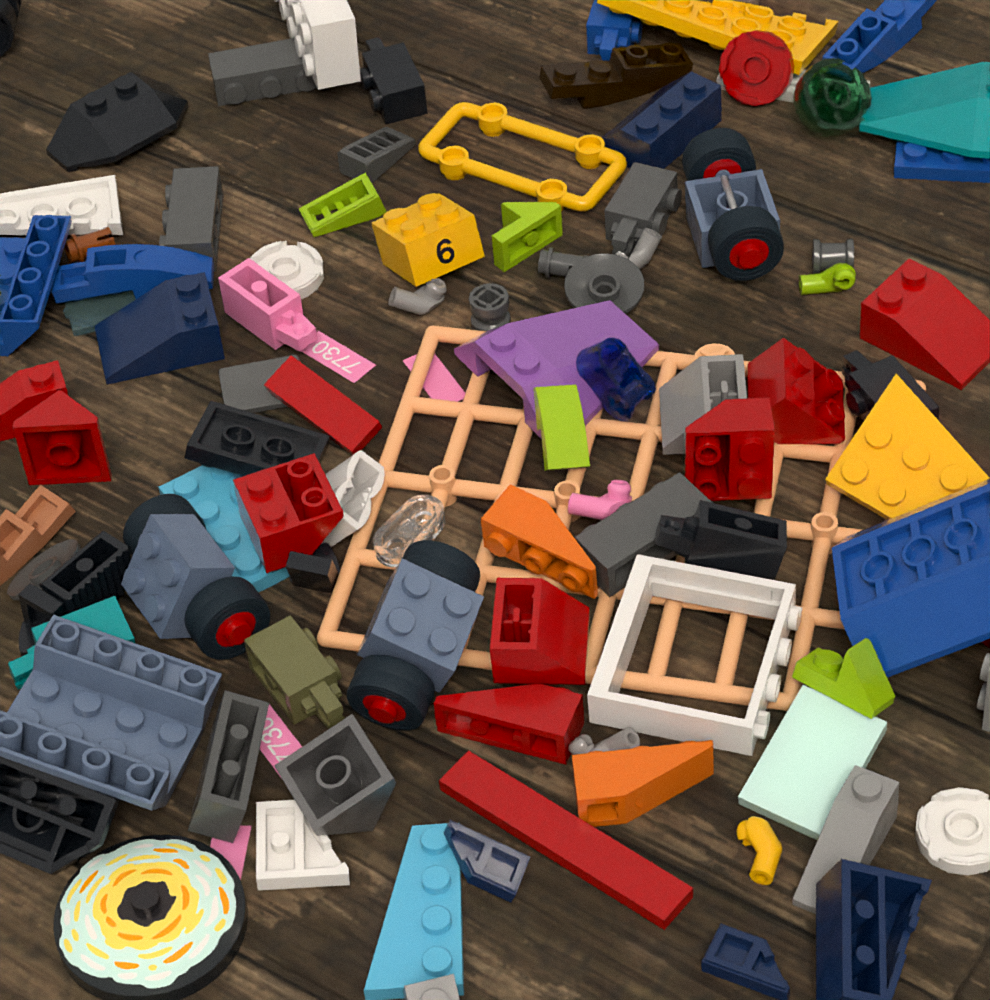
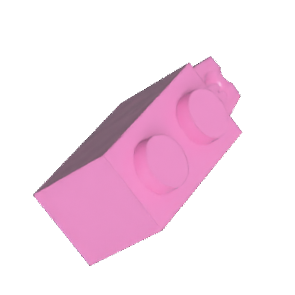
[218,258,318,352]

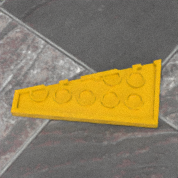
[597,0,839,75]
[825,374,990,520]

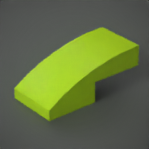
[533,384,590,471]

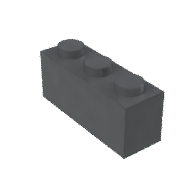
[208,38,317,106]
[159,166,224,272]
[575,472,713,597]
[188,690,269,843]

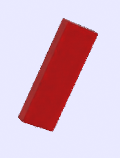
[264,355,382,455]

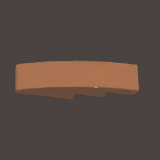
[0,485,76,586]

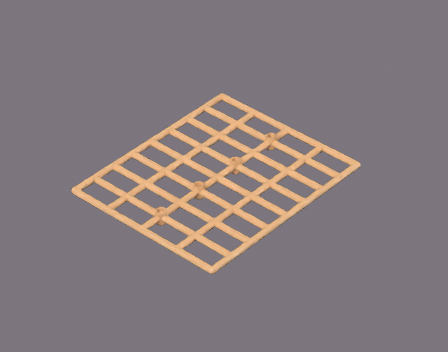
[317,325,926,711]

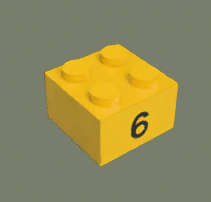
[371,193,485,287]

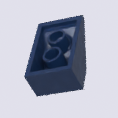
[94,272,225,385]

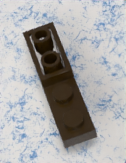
[539,42,693,109]

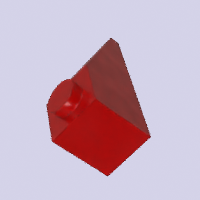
[0,360,68,442]
[434,684,585,765]

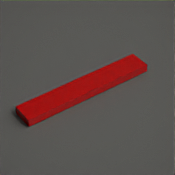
[439,750,693,930]

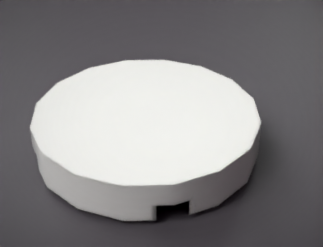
[250,241,324,299]
[915,787,990,876]

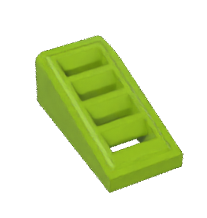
[299,173,387,237]

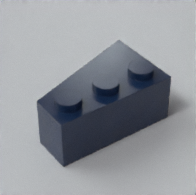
[816,859,932,1000]

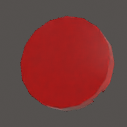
[719,30,795,106]

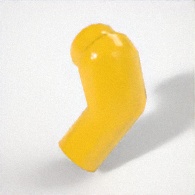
[736,816,783,885]

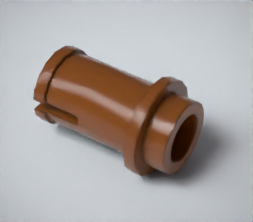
[64,227,115,263]

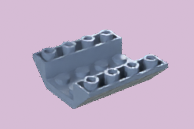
[0,615,222,811]

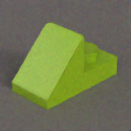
[492,202,563,272]
[792,638,895,719]

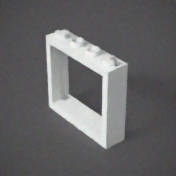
[587,554,802,756]

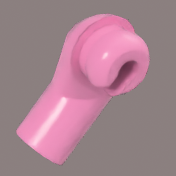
[568,480,632,520]

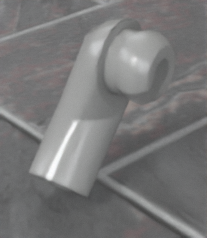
[615,228,662,269]
[388,278,447,315]
[568,727,640,755]

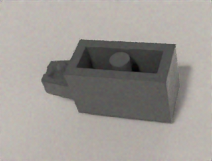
[604,162,682,257]

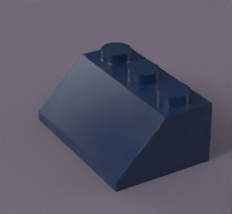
[597,72,722,169]

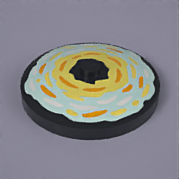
[53,835,248,1000]

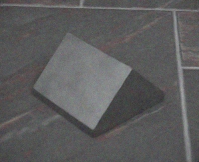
[274,714,397,836]

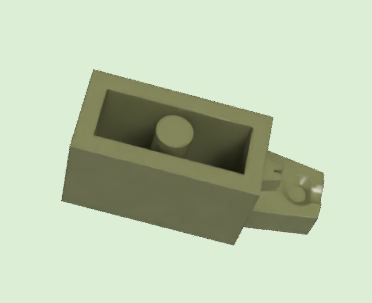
[244,615,345,729]

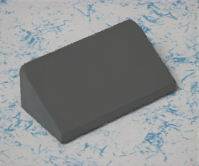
[218,355,299,413]

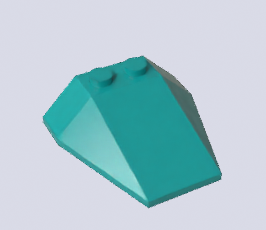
[859,62,990,159]

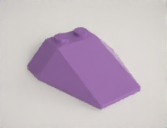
[454,300,659,439]

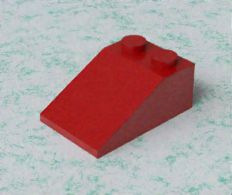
[860,258,990,390]

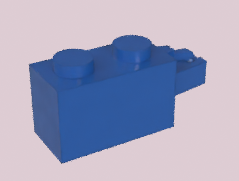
[586,0,642,61]

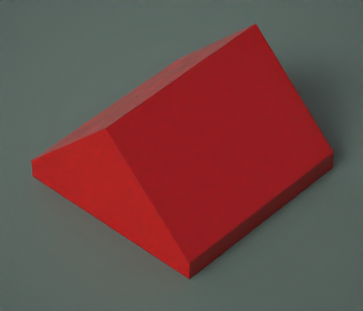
[13,390,112,486]

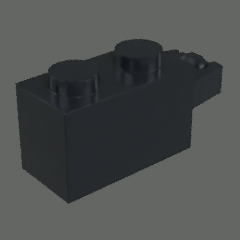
[360,37,428,125]
[842,350,939,421]
[655,500,787,580]

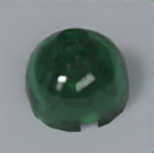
[793,58,872,137]

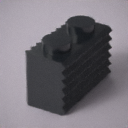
[39,531,131,614]

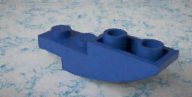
[822,0,937,76]
[52,244,214,304]

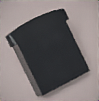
[286,542,341,594]
[18,583,66,656]

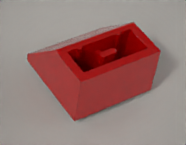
[747,338,845,444]
[685,398,775,501]
[233,453,344,573]
[490,578,590,685]

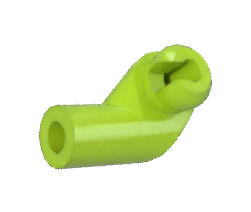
[798,263,856,295]

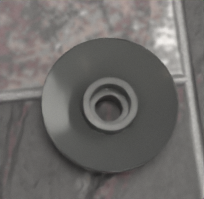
[564,253,644,314]
[7,539,81,600]

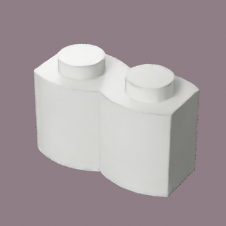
[321,450,385,547]

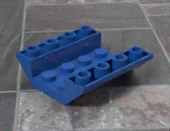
[0,215,72,356]
[832,479,990,678]

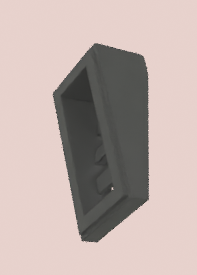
[337,126,416,183]

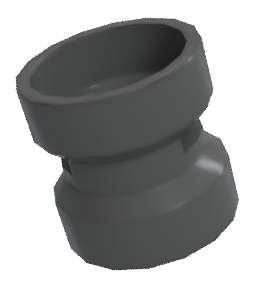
[469,283,511,331]

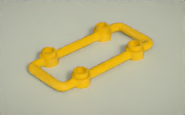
[418,102,627,212]

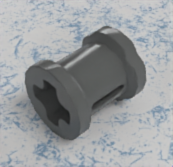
[812,239,854,274]

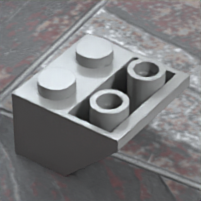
[659,354,747,455]

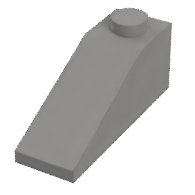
[792,765,899,914]

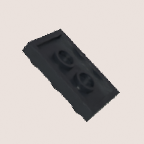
[184,401,330,477]

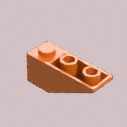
[481,484,598,599]
[572,740,714,827]

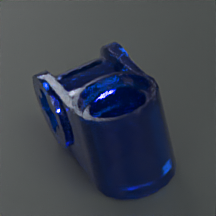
[576,338,656,421]

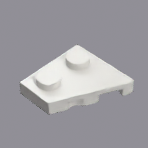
[256,800,350,891]

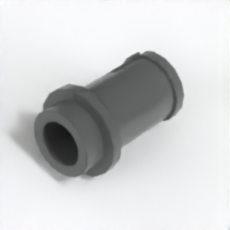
[538,247,588,278]

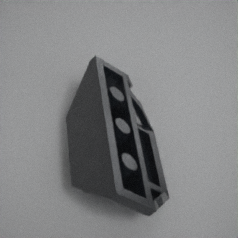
[46,72,189,172]
[0,757,120,875]

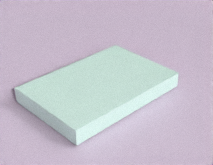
[738,685,887,840]

